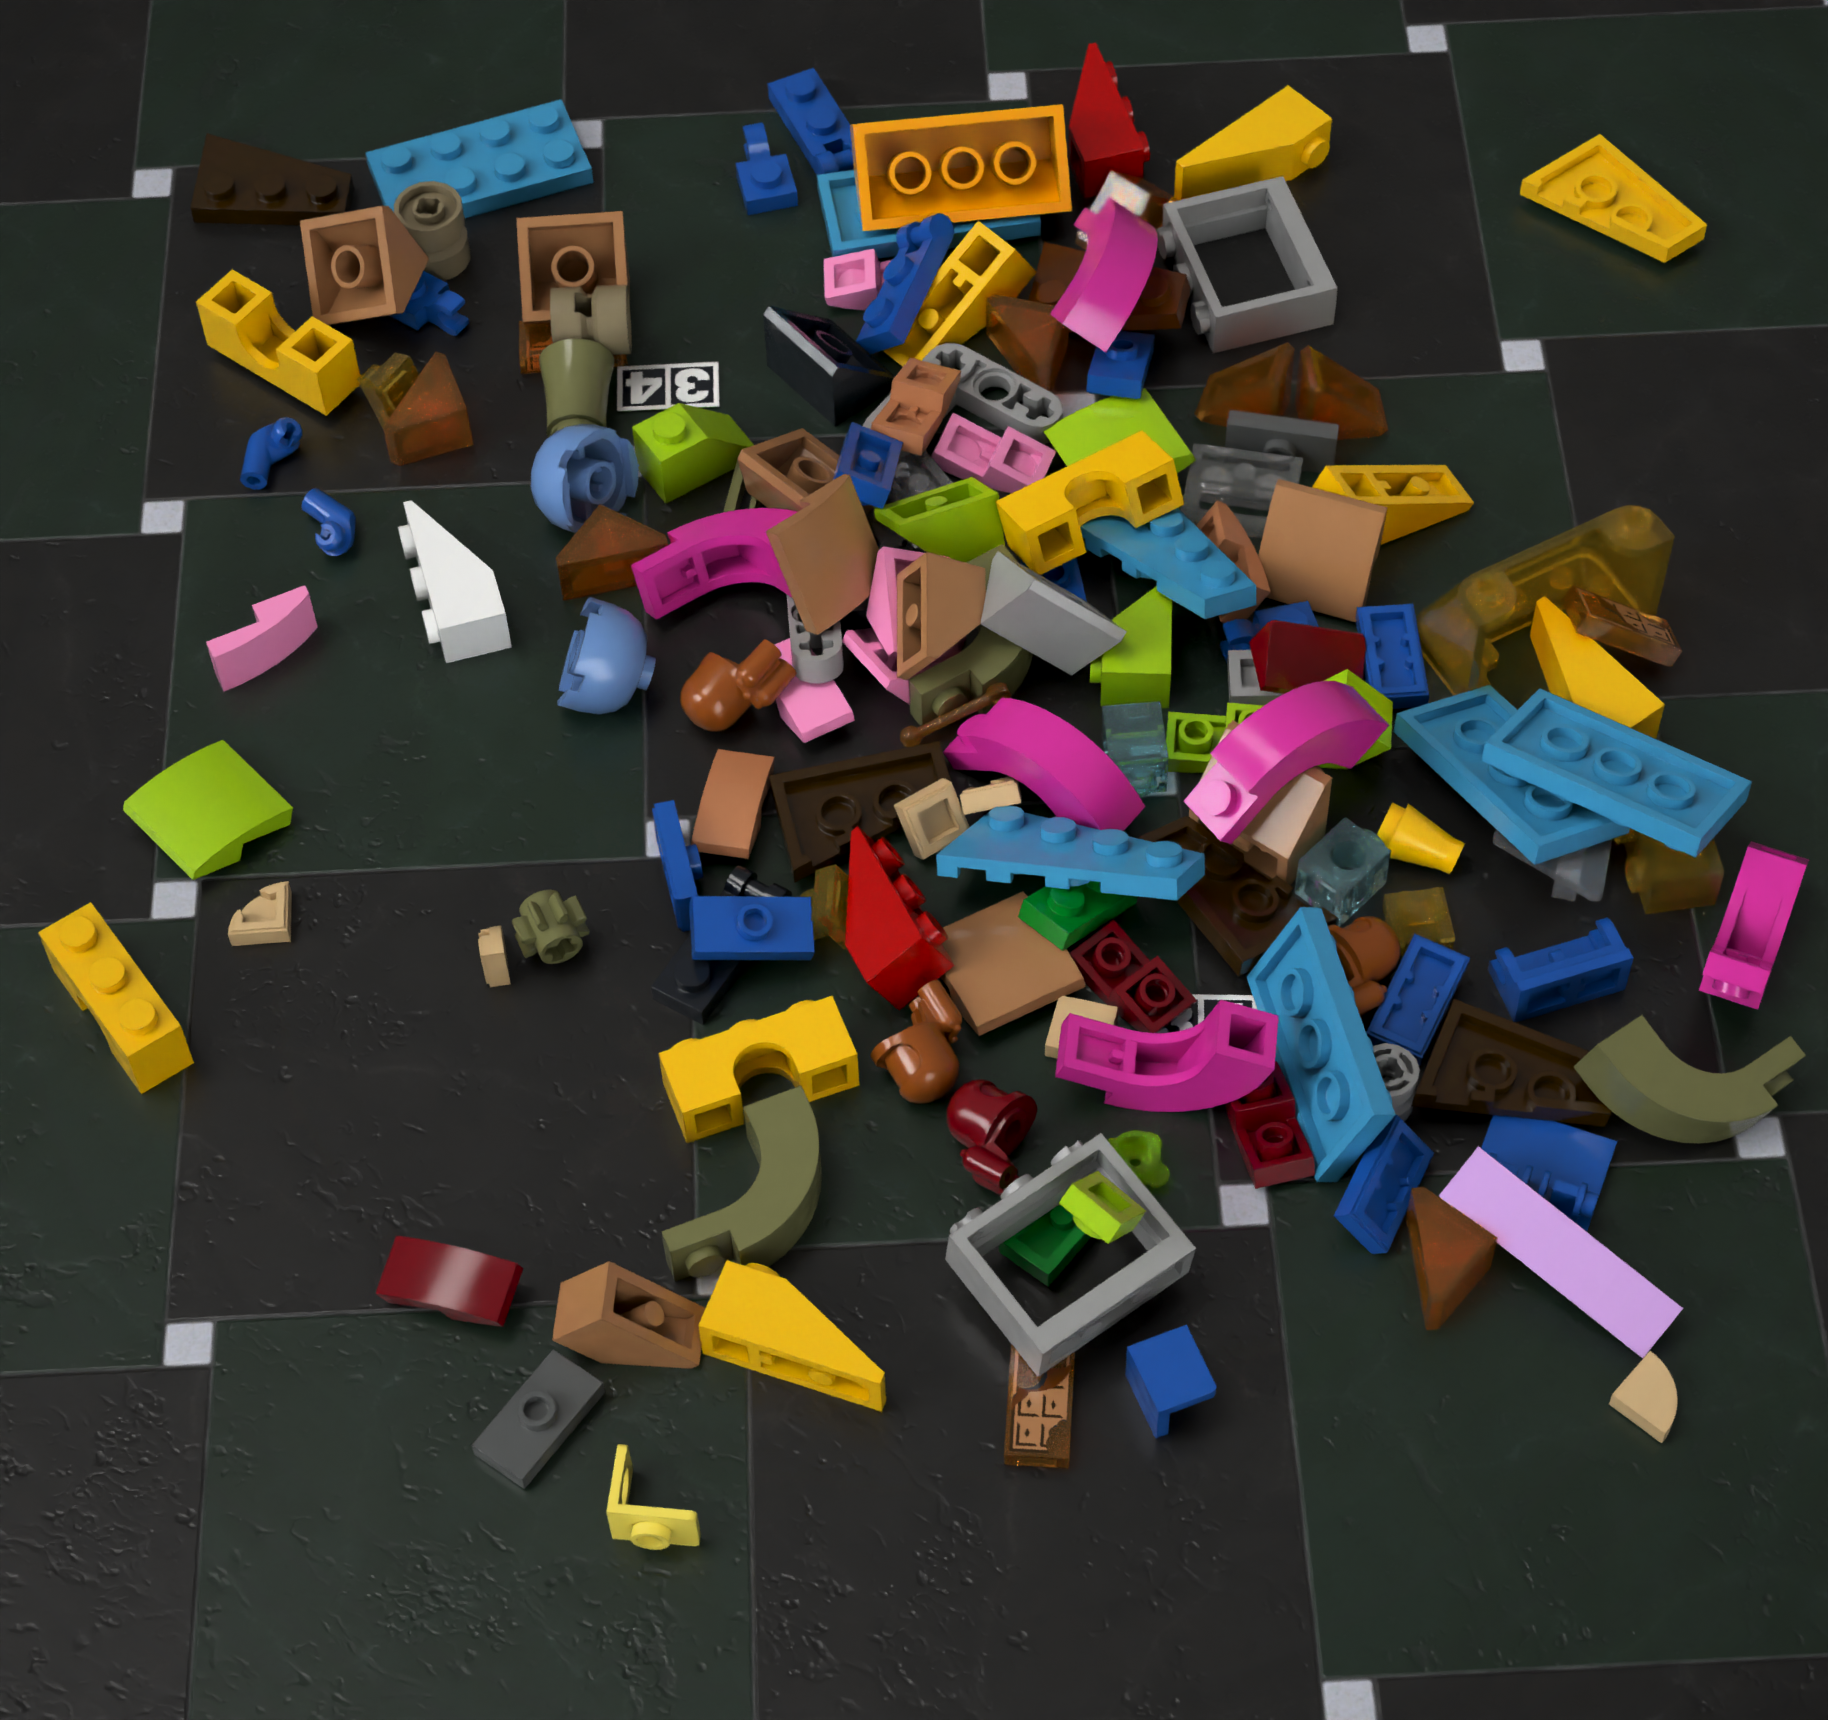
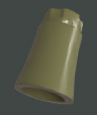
[539,339,614,438]

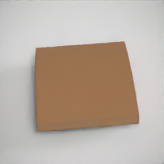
[766,474,879,635]
[1258,479,1388,622]
[940,891,1085,1036]

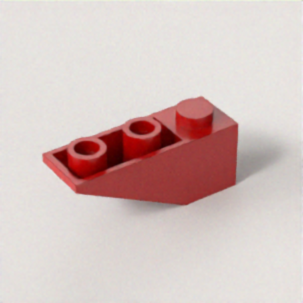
[1068,42,1150,199]
[845,826,955,1010]

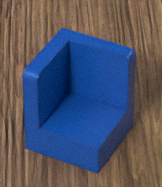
[1125,1324,1216,1438]

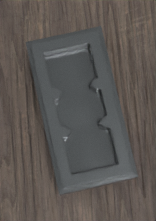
[1224,410,1339,473]
[472,1349,605,1489]

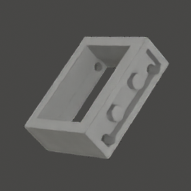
[1156,176,1338,353]
[945,1133,1196,1377]

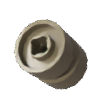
[394,181,471,281]
[550,284,632,355]

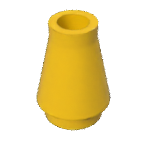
[1372,802,1465,875]

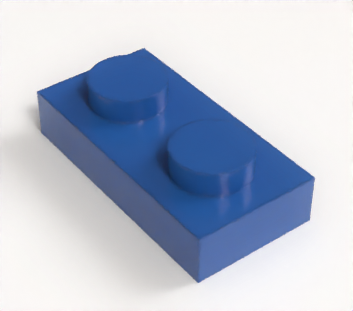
[832,422,903,510]

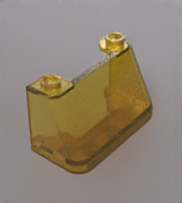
[1416,505,1675,696]

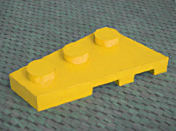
[1520,134,1707,263]

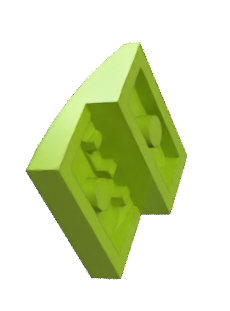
[1043,388,1196,473]
[123,740,293,880]

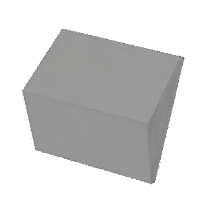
[980,551,1127,676]

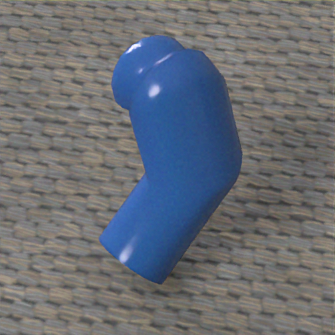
[240,417,303,490]
[301,488,356,556]

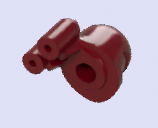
[947,1079,1038,1196]

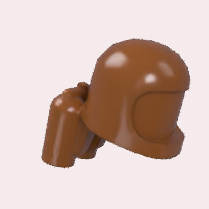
[680,639,797,732]
[1328,916,1401,1020]
[870,979,962,1104]

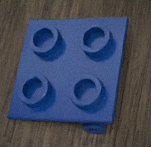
[1481,1115,1617,1231]

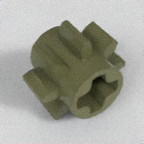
[512,889,590,964]

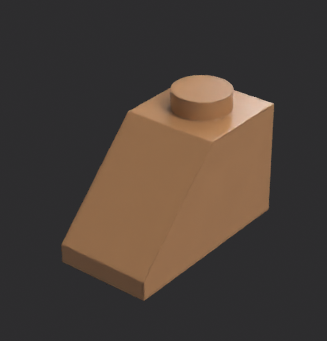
[897,552,986,680]
[552,1261,706,1369]

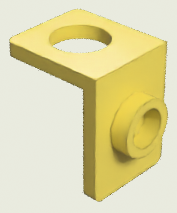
[606,1444,701,1550]

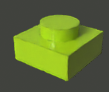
[1059,1171,1146,1244]

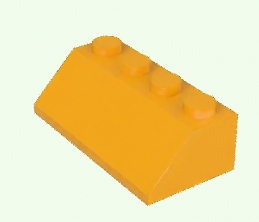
[850,104,1072,231]

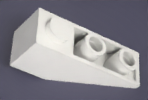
[398,500,512,663]

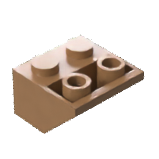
[1189,720,1332,885]

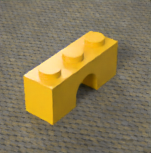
[196,269,362,416]
[995,430,1184,575]
[38,902,194,1094]
[659,996,860,1143]

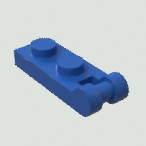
[767,68,854,175]
[856,213,954,354]

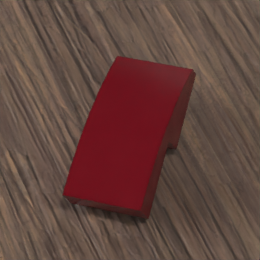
[1069,920,1197,1033]
[1225,1061,1315,1189]
[375,1235,523,1327]

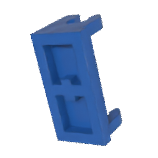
[1488,917,1634,1022]

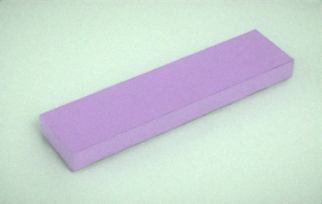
[1439,1146,1683,1358]

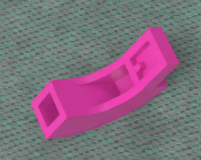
[1050,197,1158,352]
[631,508,797,620]
[1184,681,1389,844]
[943,698,1146,831]
[1699,841,1809,1010]
[1055,1000,1279,1112]

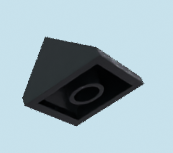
[763,306,895,427]

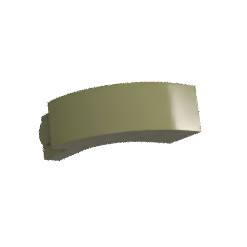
[909,544,1033,729]
[1574,1015,1806,1144]
[661,1086,822,1282]

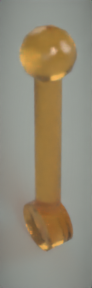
[900,682,1011,747]

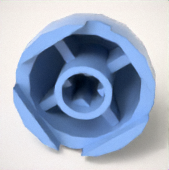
[531,424,638,538]
[557,597,656,714]

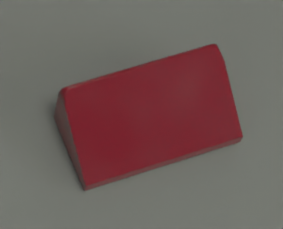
[1249,620,1366,694]

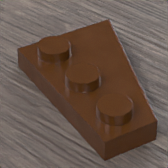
[1023,242,1191,334]

